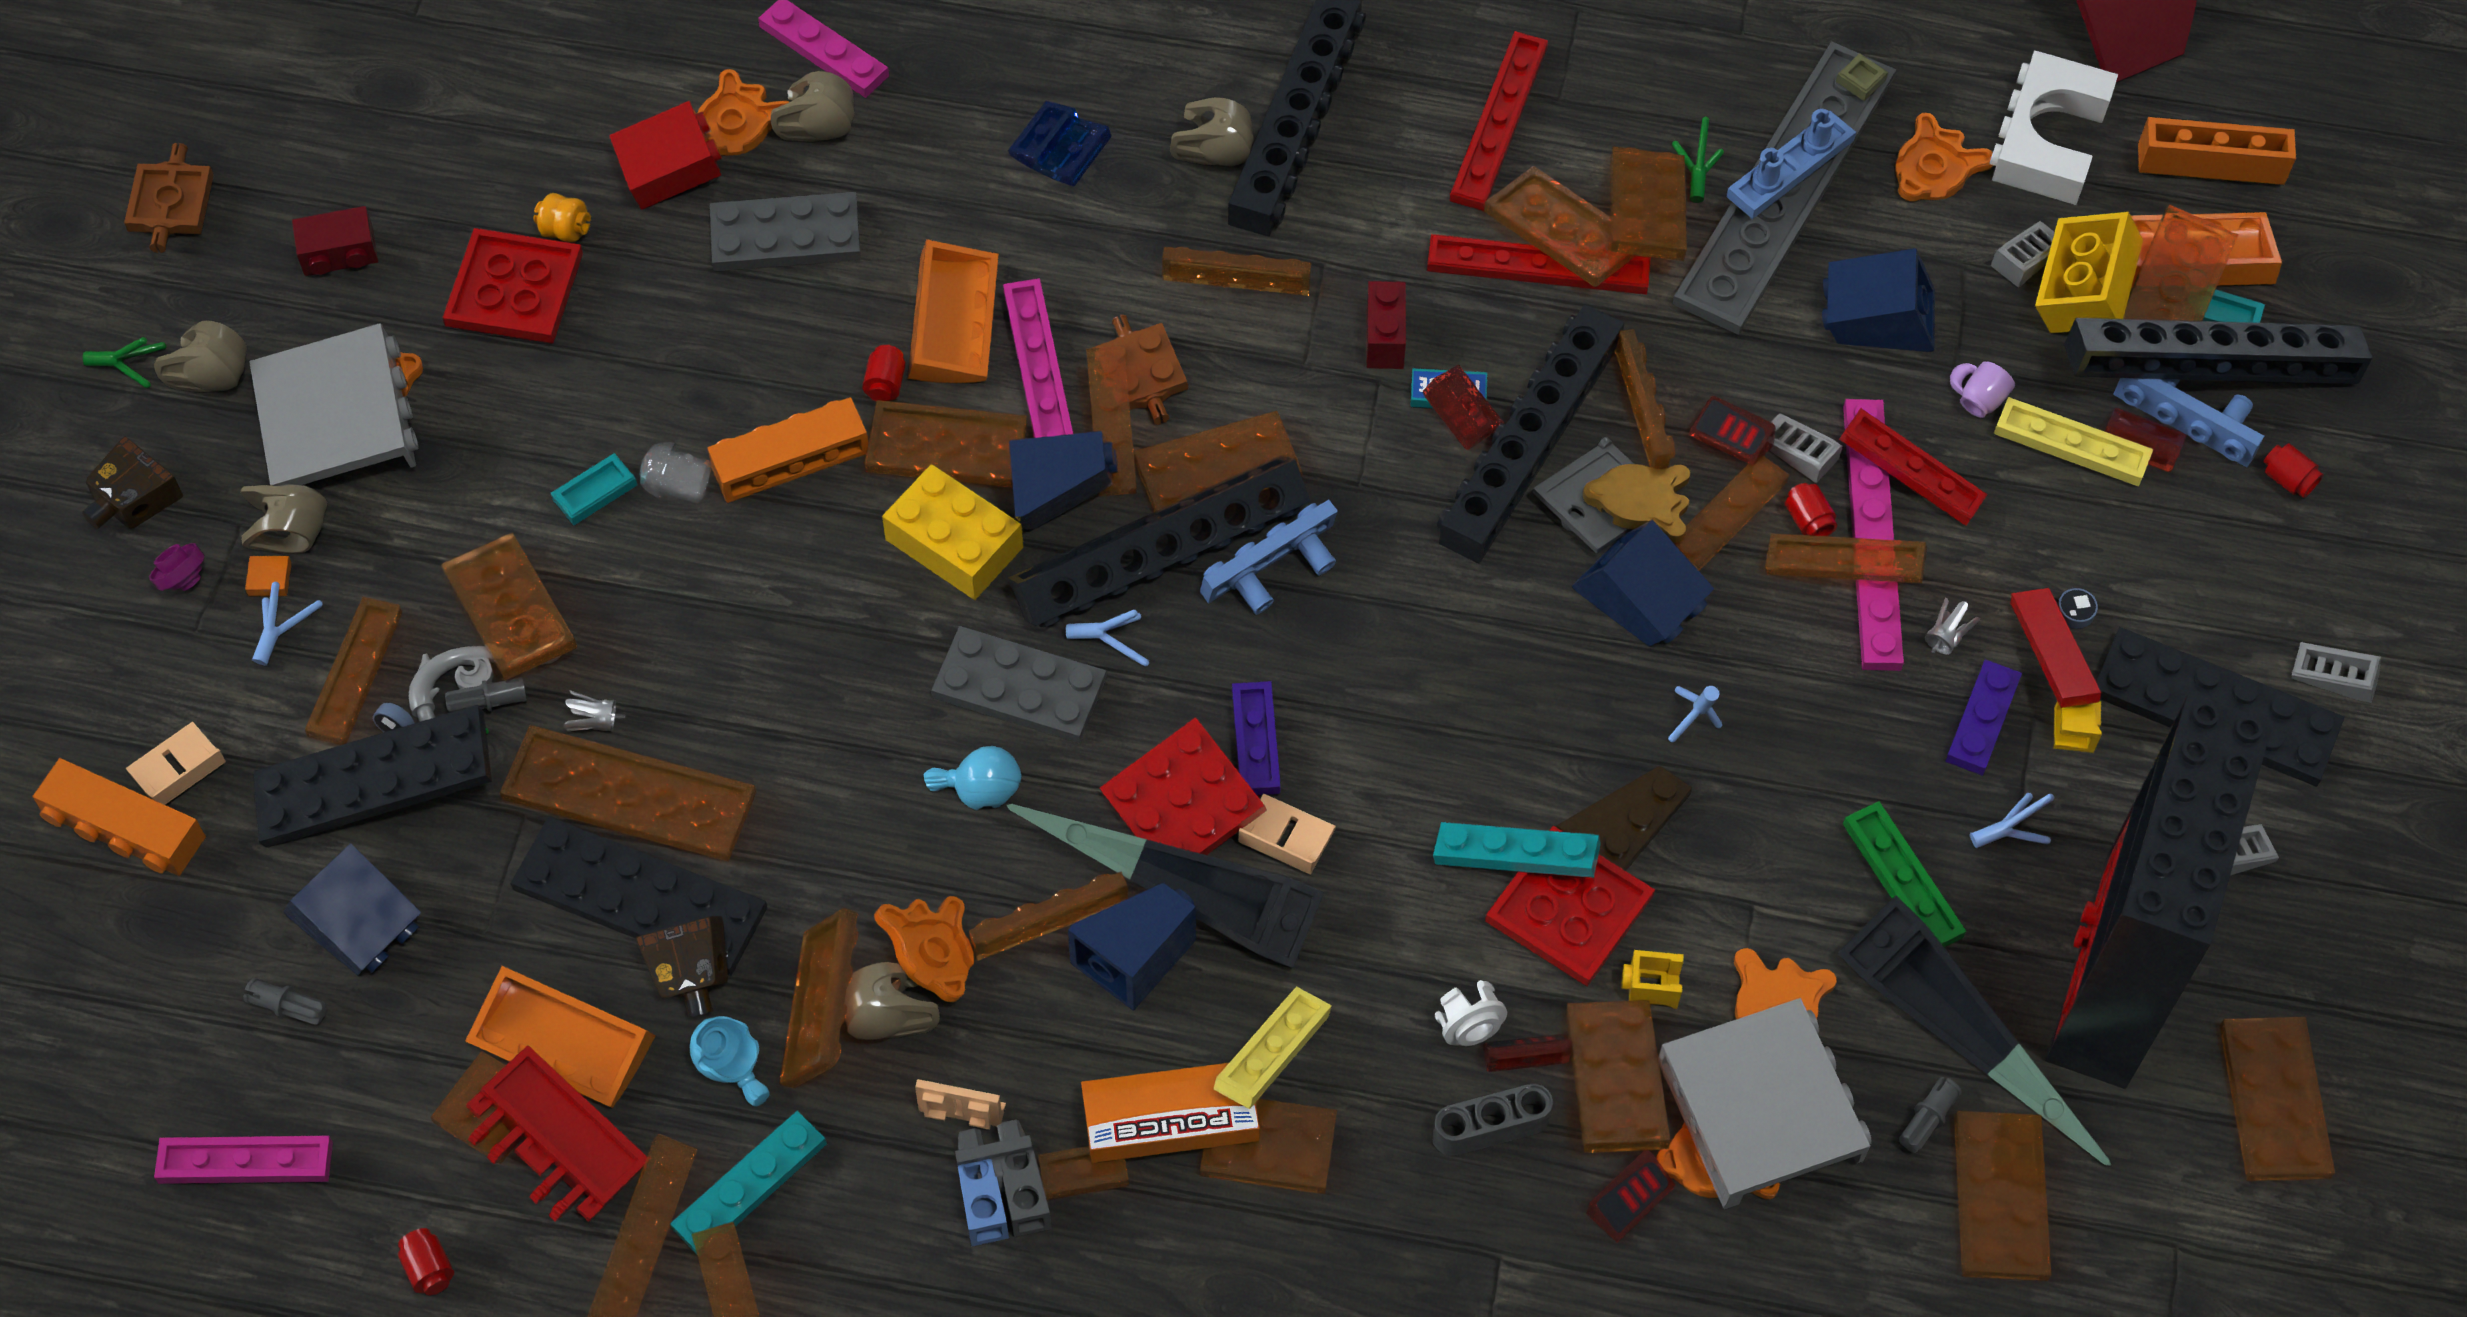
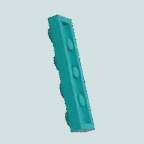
[1433,822,1601,878]
[670,1111,827,1258]

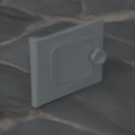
[1532,436,1634,553]

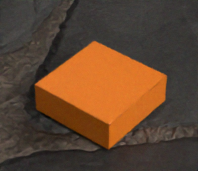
[245,556,292,596]

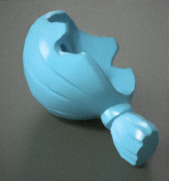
[924,746,1022,810]
[690,1016,770,1107]

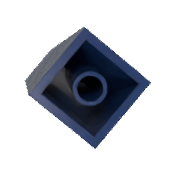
[1822,248,1935,352]
[1009,431,1118,531]
[1572,519,1714,647]
[283,843,421,976]
[1068,883,1196,1011]

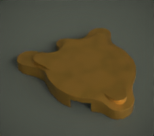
[1583,464,1690,543]

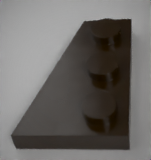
[1556,766,1692,871]

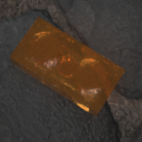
[1038,1146,1129,1200]

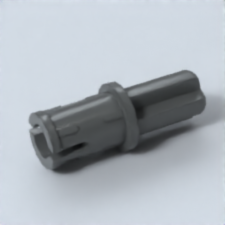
[445,676,527,713]
[243,978,327,1025]
[1899,1077,1962,1153]

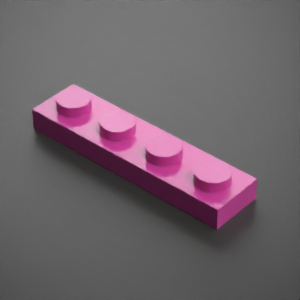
[758,0,889,98]
[154,1136,333,1184]

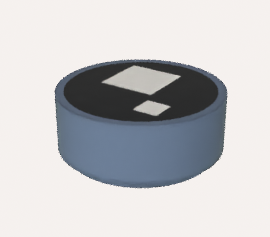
[2057,588,2098,629]
[373,703,414,732]

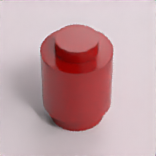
[862,345,906,402]
[2264,443,2324,498]
[1785,483,1838,541]
[398,1228,454,1296]

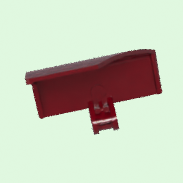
[2076,0,2197,82]

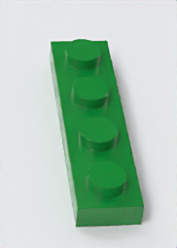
[1843,801,1966,947]

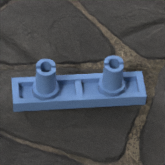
[1726,109,1856,219]
[2113,378,2264,467]
[1200,499,1338,615]

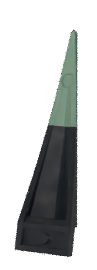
[1007,804,1324,968]
[1838,895,2111,1166]

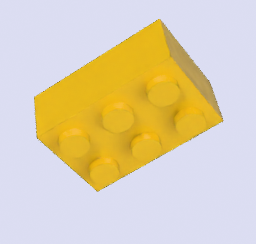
[2035,212,2143,333]
[882,464,1023,600]

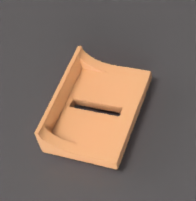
[126,721,226,805]
[1238,793,1336,875]
[915,1079,1006,1130]

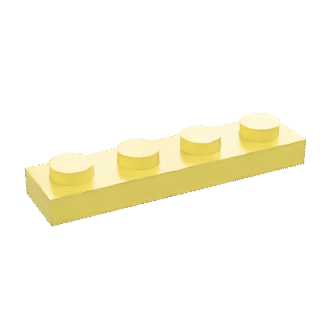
[1994,397,2153,487]
[1214,986,1332,1109]

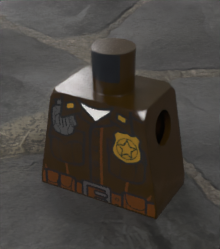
[82,436,183,529]
[636,916,728,1018]

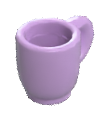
[1950,361,2015,418]

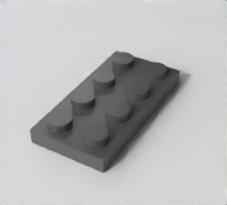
[710,192,861,271]
[931,626,1107,743]

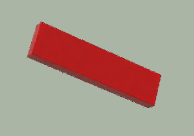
[1839,408,1988,526]
[2010,588,2101,708]

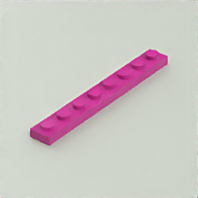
[1843,399,1904,671]

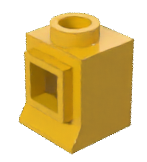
[2054,701,2102,753]
[1621,950,1684,1009]

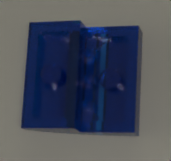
[1008,101,1112,186]

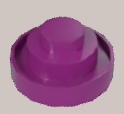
[149,543,205,591]

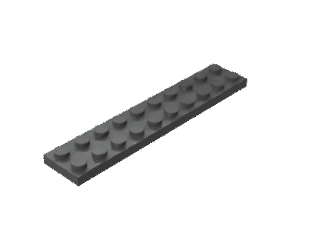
[1672,41,1896,335]

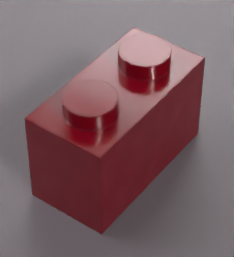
[292,206,378,276]
[1367,281,1406,369]

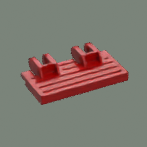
[466,1045,650,1222]

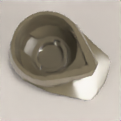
[770,71,855,142]
[1170,97,1254,166]
[154,321,247,392]
[240,484,327,554]
[843,962,940,1040]

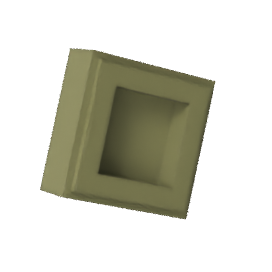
[1836,53,1888,101]

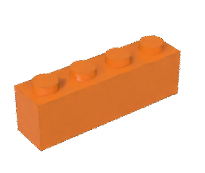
[2138,117,2296,185]
[707,397,870,503]
[32,758,206,876]

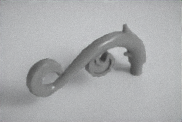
[408,620,567,722]

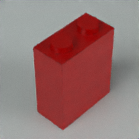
[609,101,722,210]

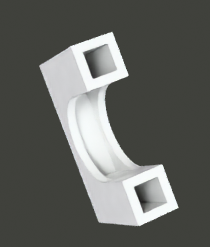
[1989,50,2118,205]

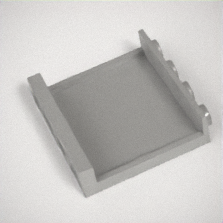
[249,323,419,486]
[1657,998,1871,1209]

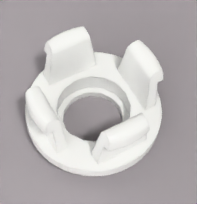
[1435,980,1507,1046]

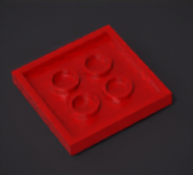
[443,228,583,343]
[1100,717,1267,855]
[1485,826,1655,987]

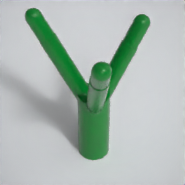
[1672,116,1724,203]
[83,337,166,388]

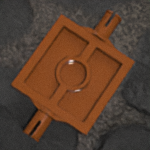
[124,143,214,253]
[1092,315,1189,425]

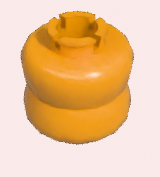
[533,193,591,243]

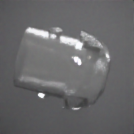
[640,442,712,504]

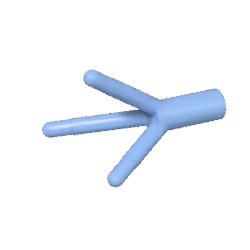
[252,582,323,666]
[1066,610,1149,667]
[1668,686,1722,742]
[1970,793,2054,848]

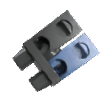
[955,1119,1052,1247]

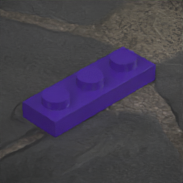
[1945,659,2022,776]
[1232,681,1281,795]

